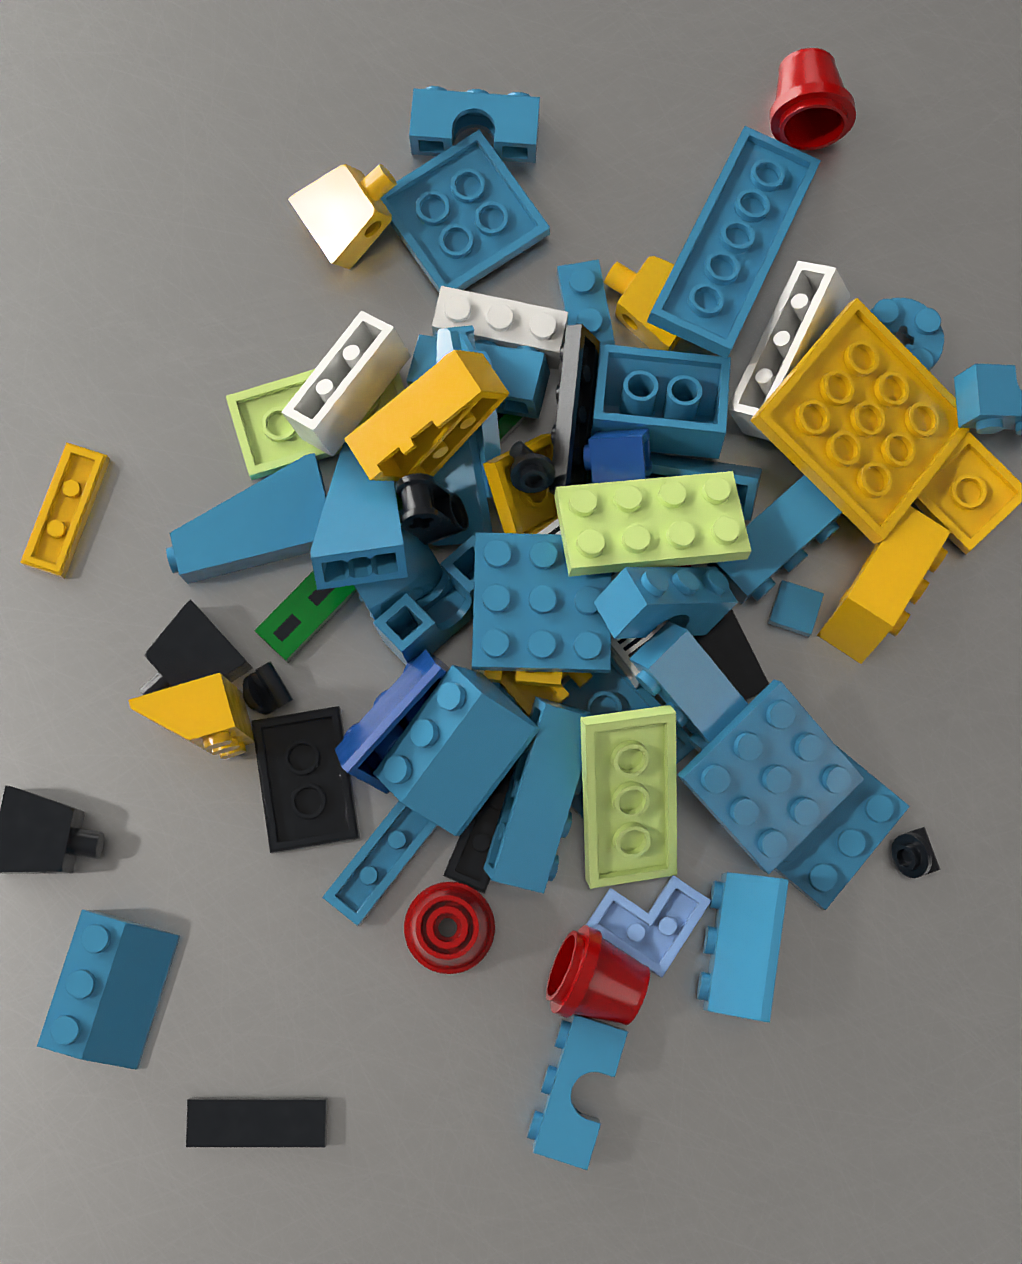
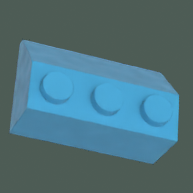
[591,344,731,459]
[373,665,540,836]
[697,872,789,1023]
[37,909,180,1070]

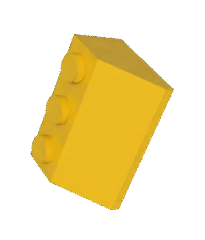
[128,673,254,759]

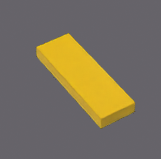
[20,442,110,579]

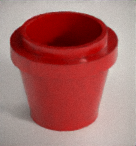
[769,48,856,150]
[404,882,495,974]
[546,925,650,1025]

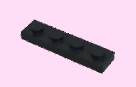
[549,324,600,495]

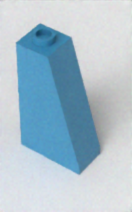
[310,442,408,590]
[166,453,327,584]

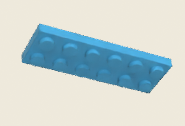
[647,126,821,359]

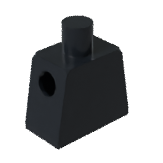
[139,599,253,695]
[0,785,104,874]

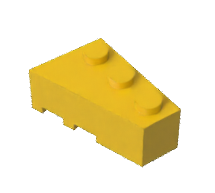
[344,350,510,481]
[817,506,951,664]

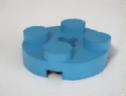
[870,298,944,371]

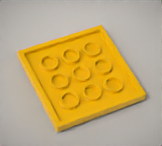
[750,298,970,544]

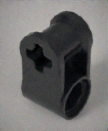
[395,473,469,545]

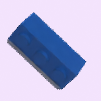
[335,649,450,794]

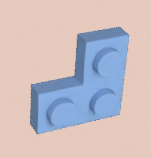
[586,875,711,978]

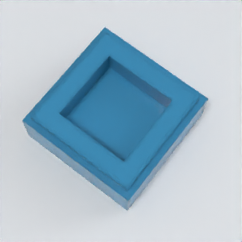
[767,580,824,637]

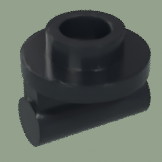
[509,441,556,493]
[242,661,293,715]
[892,827,940,878]

